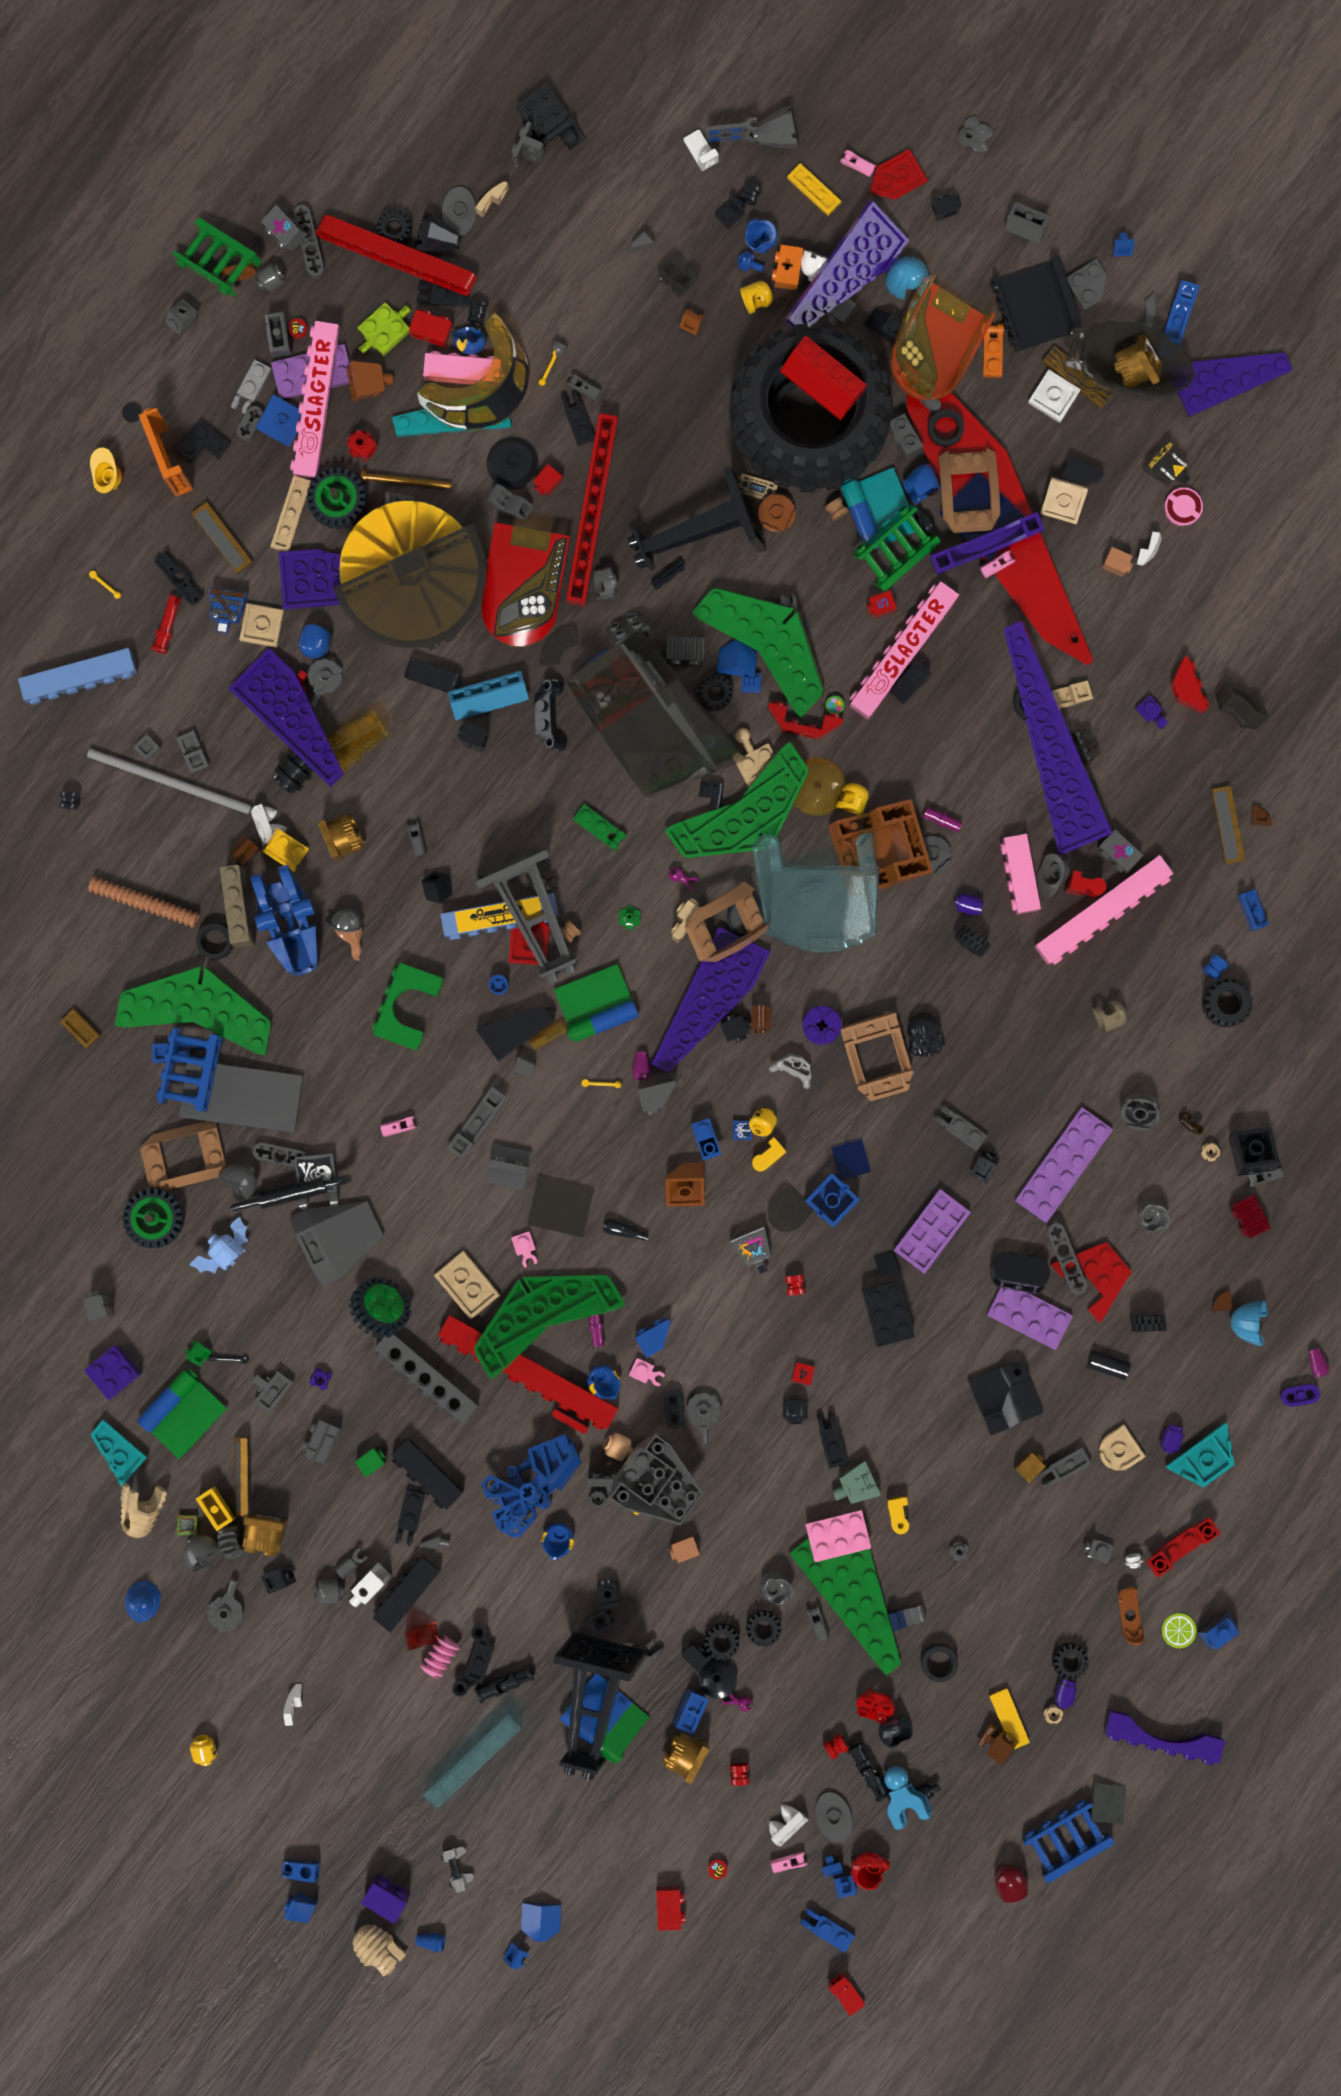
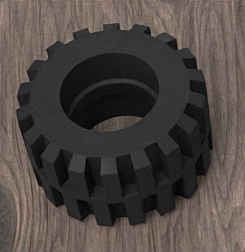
[1202,978,1254,1028]

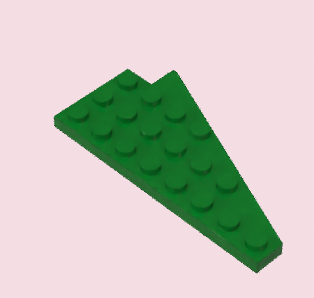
[789,1537,901,1676]

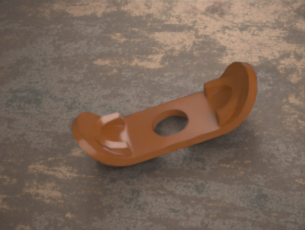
[1118,1587,1145,1645]

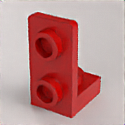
[828,1972,865,2016]

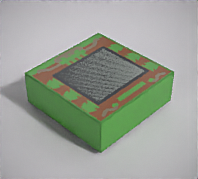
[177,1515,198,1535]

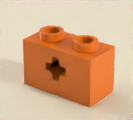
[772,245,803,291]

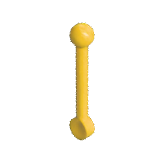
[89,571,121,599]
[582,1079,622,1088]

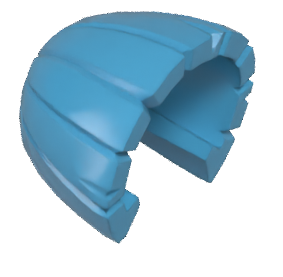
[885,256,929,300]
[1231,1300,1268,1346]

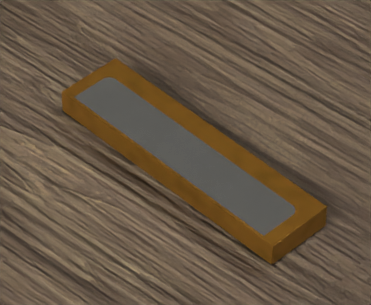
[192,502,253,574]
[1211,786,1245,864]
[234,1437,248,1516]

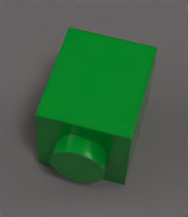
[355,1447,386,1477]

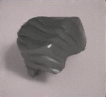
[593,566,619,600]
[1138,1198,1170,1233]
[761,1570,794,1605]

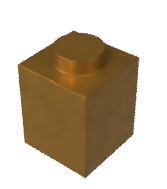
[1014,1452,1046,1483]

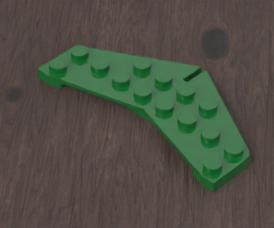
[692,588,824,717]
[664,742,808,858]
[115,966,271,1055]
[474,1275,625,1380]

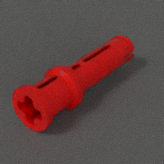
[150,595,181,654]

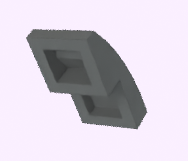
[176,730,209,774]

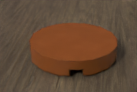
[757,494,796,532]

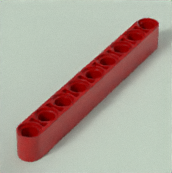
[315,215,477,296]

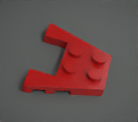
[1051,1242,1132,1323]

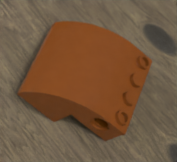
[828,799,933,899]

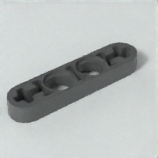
[293,205,325,278]
[1047,1223,1087,1295]

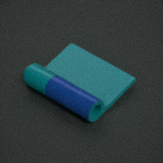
[841,467,915,550]

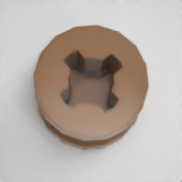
[825,497,849,521]
[560,920,581,944]

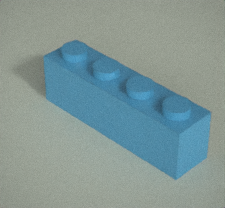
[448,671,529,721]

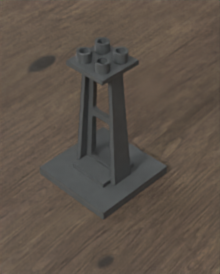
[475,846,576,984]

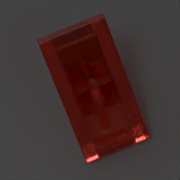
[404,1622,438,1651]

